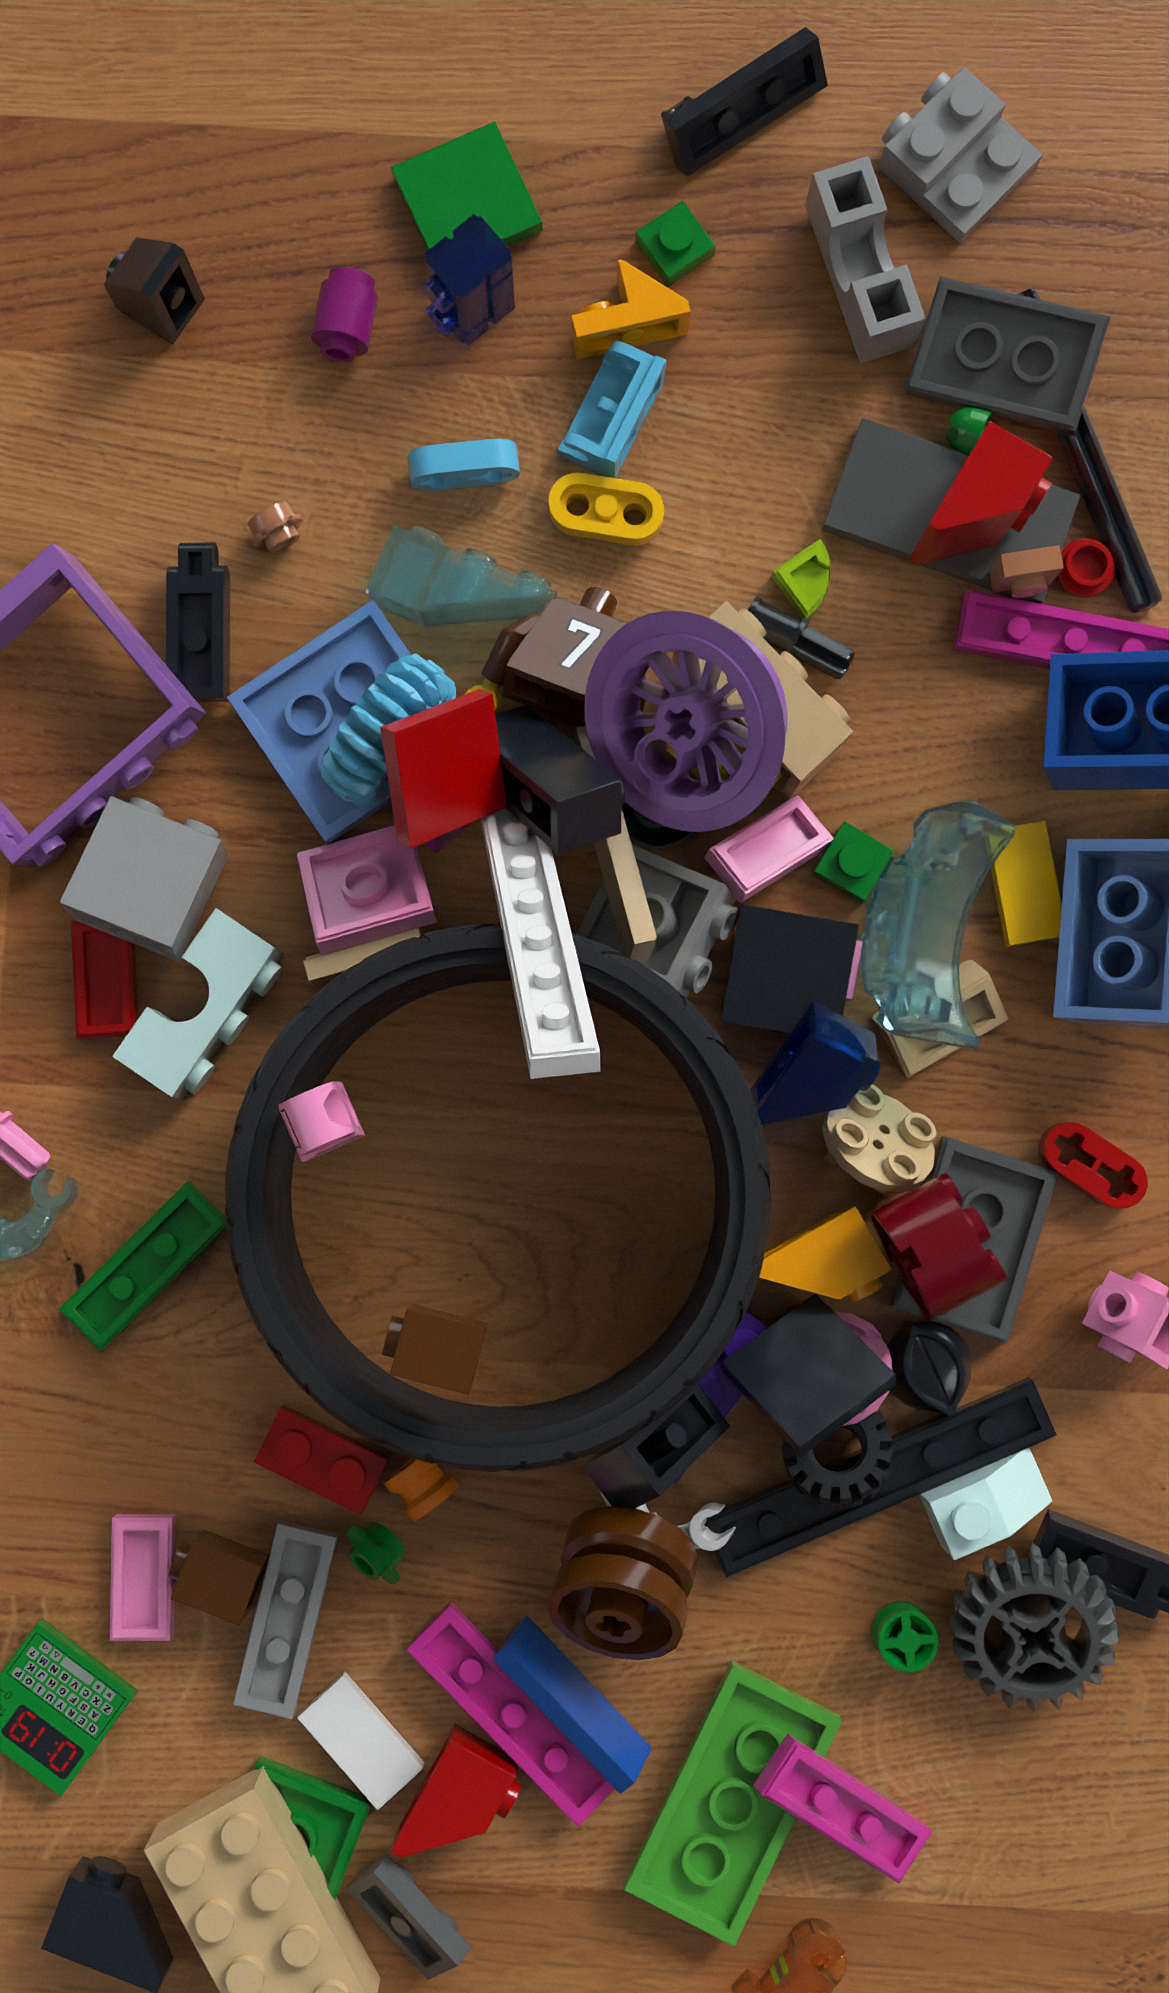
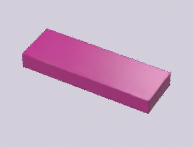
[753,1733,933,1883]

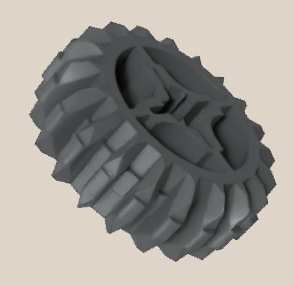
[949,1543,1119,1712]

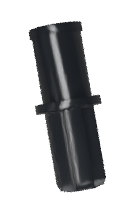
[748,596,855,679]

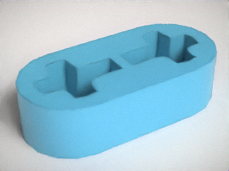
[407,439,520,491]

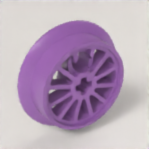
[584,611,788,832]

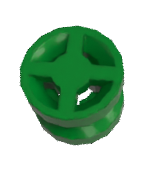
[871,1600,939,1673]

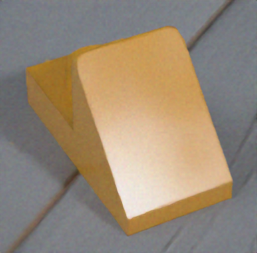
[571,260,691,360]

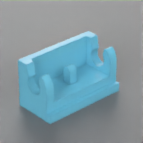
[558,340,667,478]

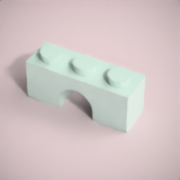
[112,908,283,1099]

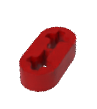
[1039,1122,1148,1208]

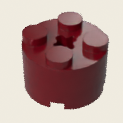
[870,1173,1007,1320]

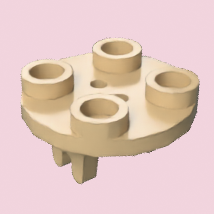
[822,1082,937,1196]

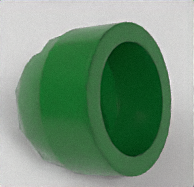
[946,407,993,455]

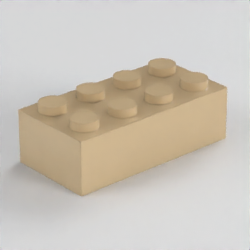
[143,1766,381,1993]

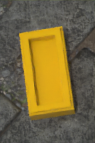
[984,821,1062,947]

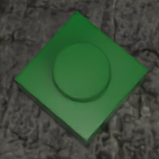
[635,200,716,287]
[812,821,895,904]

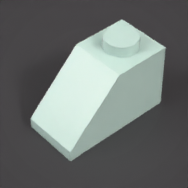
[919,1448,1053,1560]

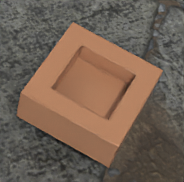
[989,545,1063,598]

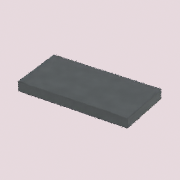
[822,418,1080,604]

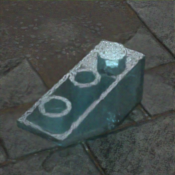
[366,525,558,627]

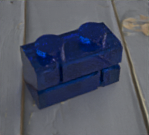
[422,214,515,345]

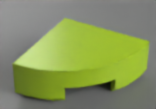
[771,539,830,620]

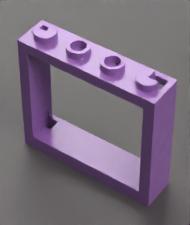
[0,543,207,867]

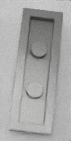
[233,1520,339,1719]

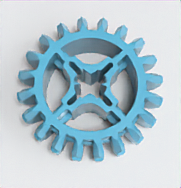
[321,653,456,810]

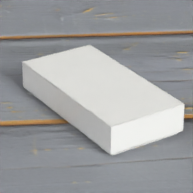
[297,1671,425,1810]

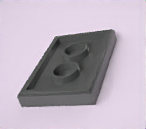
[906,276,1111,436]
[890,1136,1059,1344]

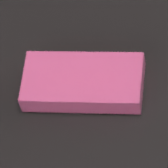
[705,795,834,903]
[109,1514,176,1641]

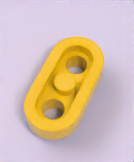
[548,472,664,546]

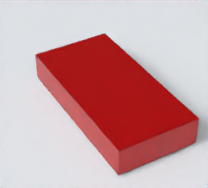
[71,921,138,1040]

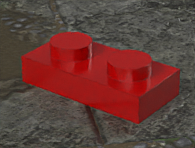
[254,1405,390,1515]

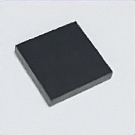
[720,904,859,1042]
[722,1293,896,1457]

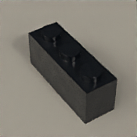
[495,705,625,855]

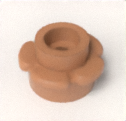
[247,501,303,553]

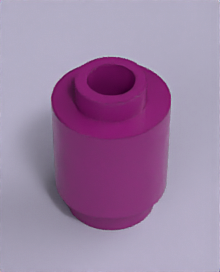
[311,267,378,362]

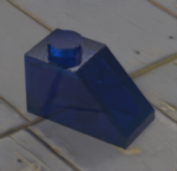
[751,1001,881,1125]

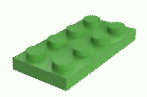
[624,1660,842,1947]

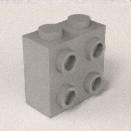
[59,796,228,962]

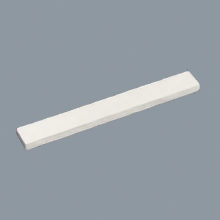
[480,808,601,1079]

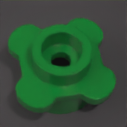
[347,1522,406,1584]

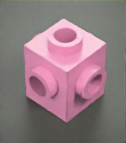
[1082,1270,1169,1369]

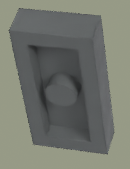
[346,1854,471,1980]

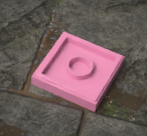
[297,825,437,955]

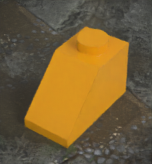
[759,1205,892,1303]

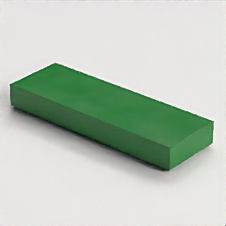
[59,1181,226,1352]

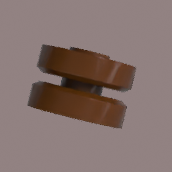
[548,1506,698,1660]

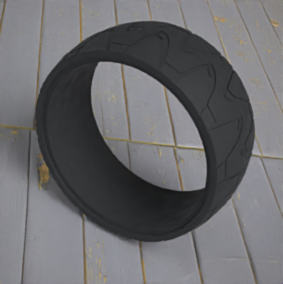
[225,923,771,1472]

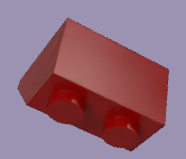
[909,421,1053,565]

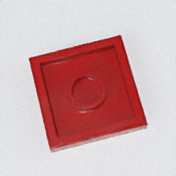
[380,689,507,848]

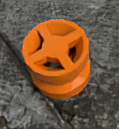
[383,1458,460,1522]

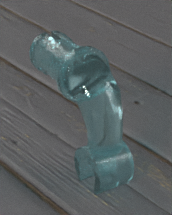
[0,1168,78,1261]

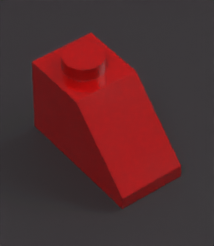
[390,1723,521,1858]

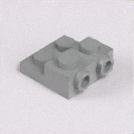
[878,66,1043,244]
[576,845,739,998]

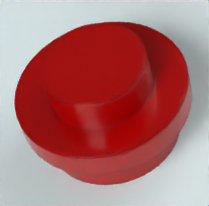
[1057,539,1115,598]

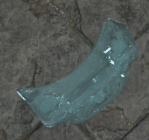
[860,799,1016,1050]

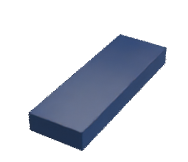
[493,1615,652,1794]

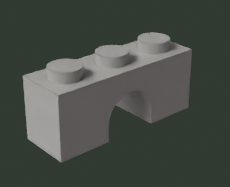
[805,156,926,364]

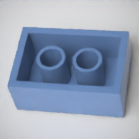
[1053,839,1169,1029]

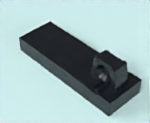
[661,27,828,177]

